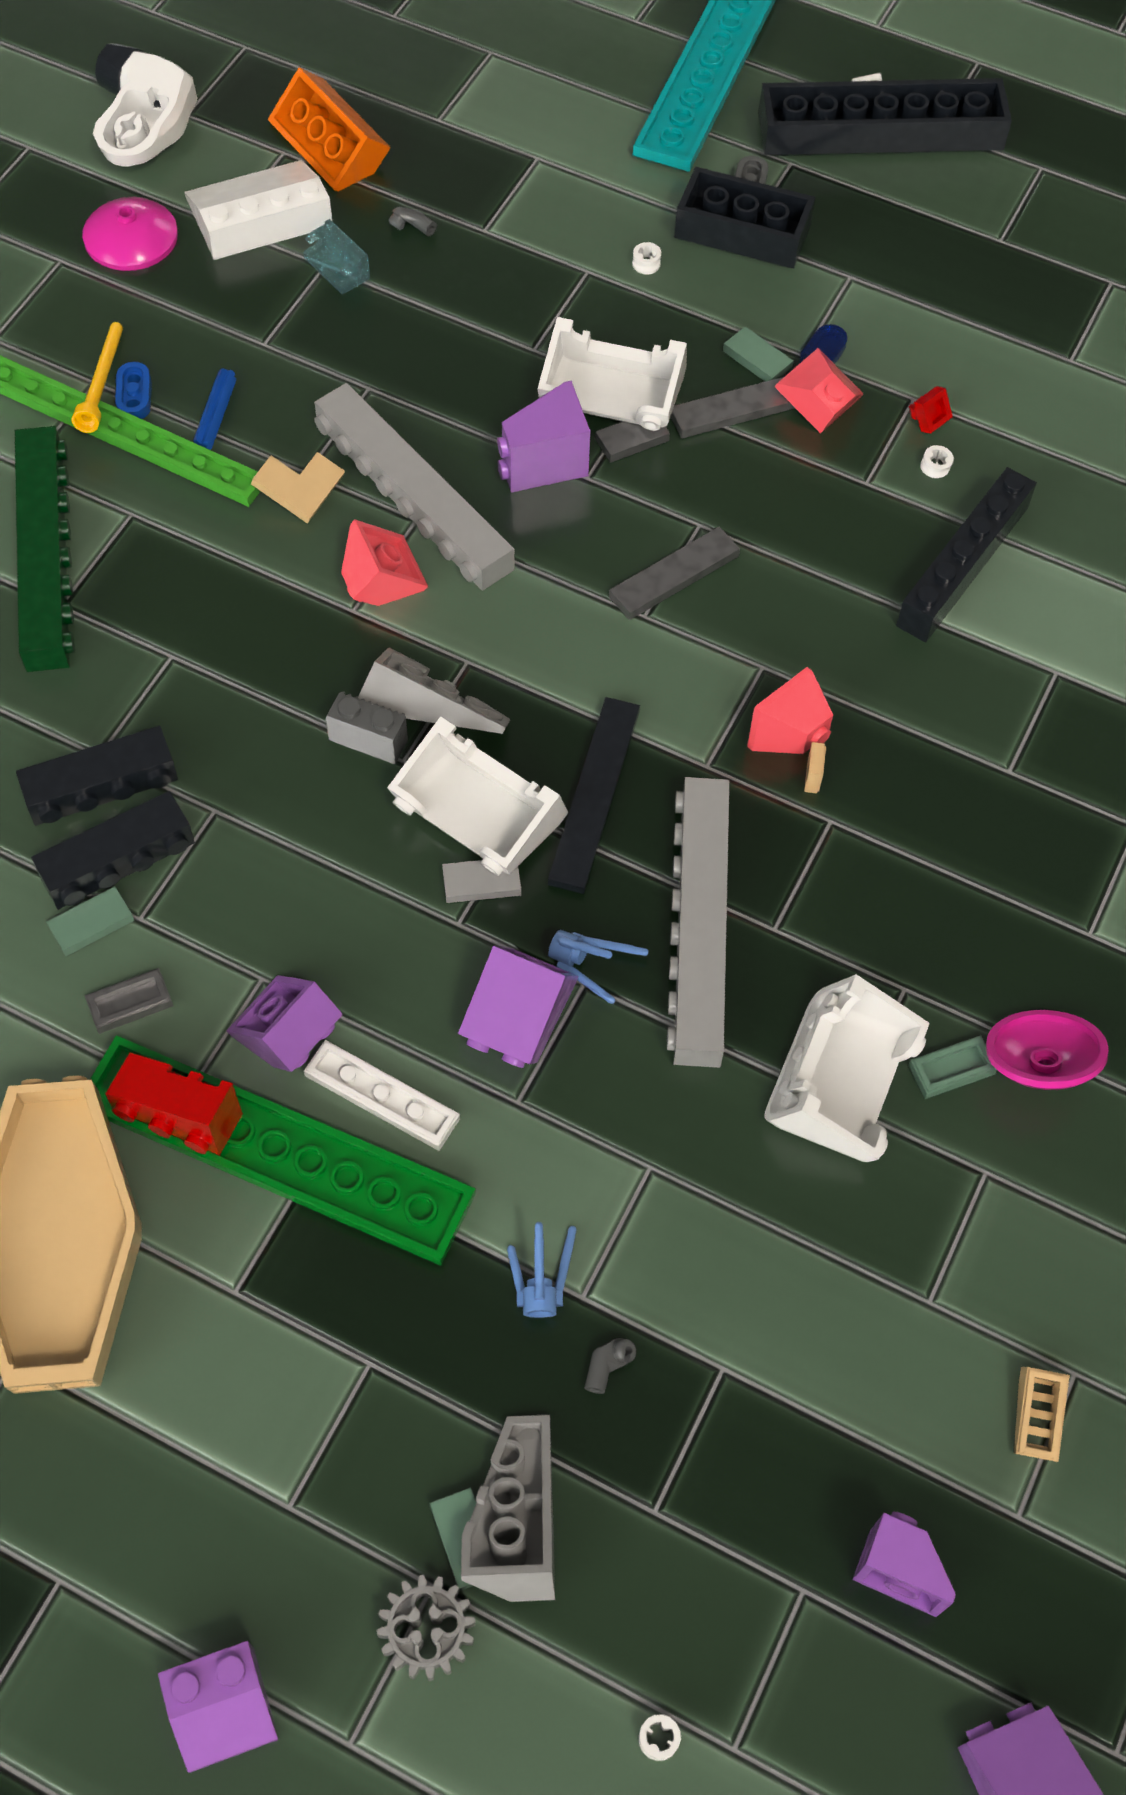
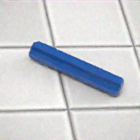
[193,368,236,450]

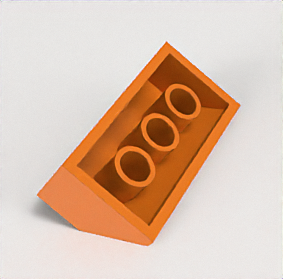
[267,67,391,192]

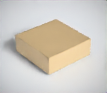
[804,742,826,794]

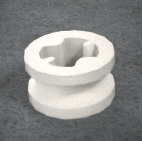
[633,242,661,275]
[921,445,954,478]
[638,1714,681,1761]

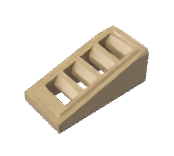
[1014,1367,1070,1462]

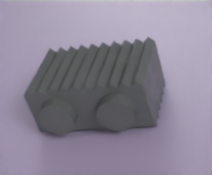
[325,691,408,764]

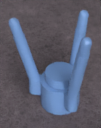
[548,929,649,1004]
[507,1222,576,1318]

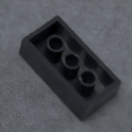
[674,166,816,269]

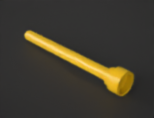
[72,322,123,433]

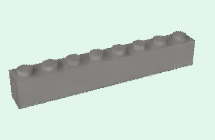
[314,383,514,591]
[667,777,729,1068]

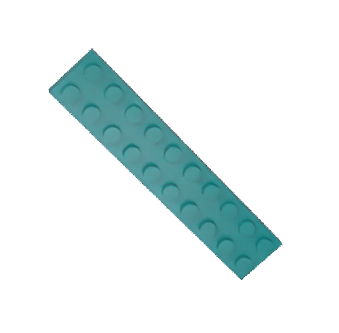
[633,0,776,172]

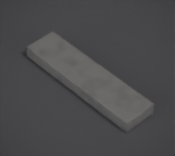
[670,377,795,439]
[609,527,740,620]

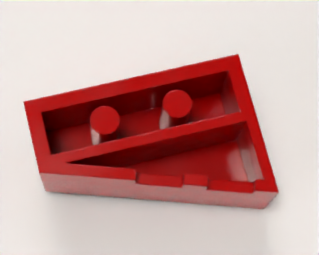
[105,1052,243,1156]

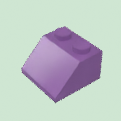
[227,975,343,1072]
[853,1512,956,1617]
[158,1641,279,1773]

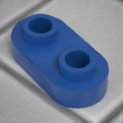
[115,362,152,419]

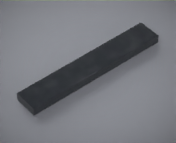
[548,697,640,894]

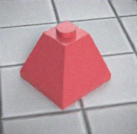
[775,348,864,434]
[341,519,428,606]
[747,667,833,754]

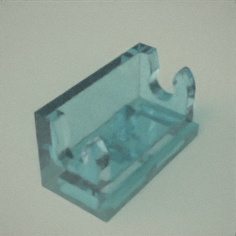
[304,219,370,295]

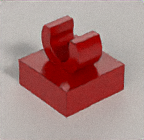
[908,386,953,434]

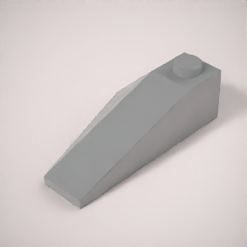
[358,647,510,734]
[461,1415,555,1602]

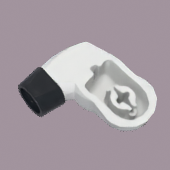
[93,43,198,167]

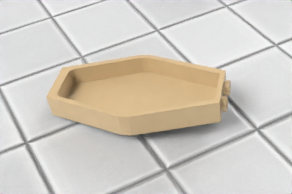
[0,1075,142,1394]

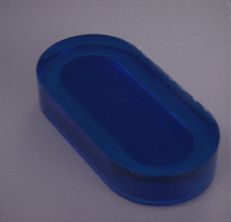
[799,325,848,364]

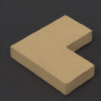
[251,452,345,524]

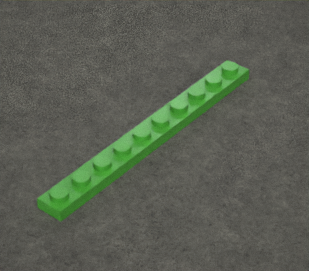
[0,355,261,507]

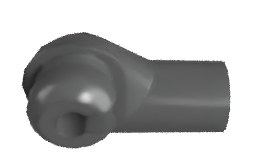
[389,207,437,236]
[585,1338,636,1394]

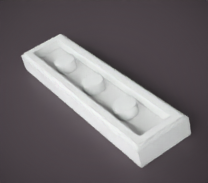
[304,1040,460,1151]

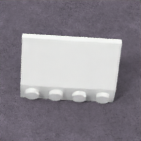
[185,160,333,260]

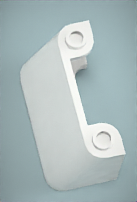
[538,317,687,431]
[387,716,568,876]
[765,974,929,1162]

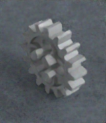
[377,1575,476,1681]

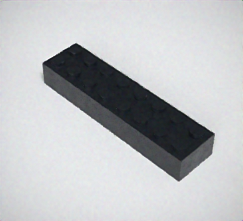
[758,78,1012,155]

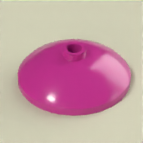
[82,197,178,271]
[986,1010,1108,1090]

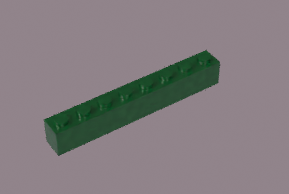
[15,426,75,672]

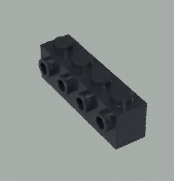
[16,725,178,826]
[31,791,195,910]

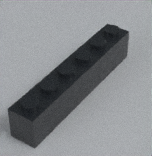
[896,467,1037,643]

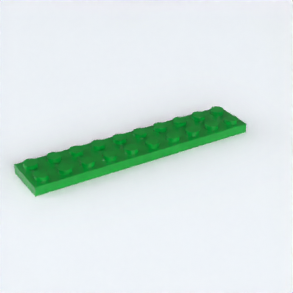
[90,1035,476,1266]

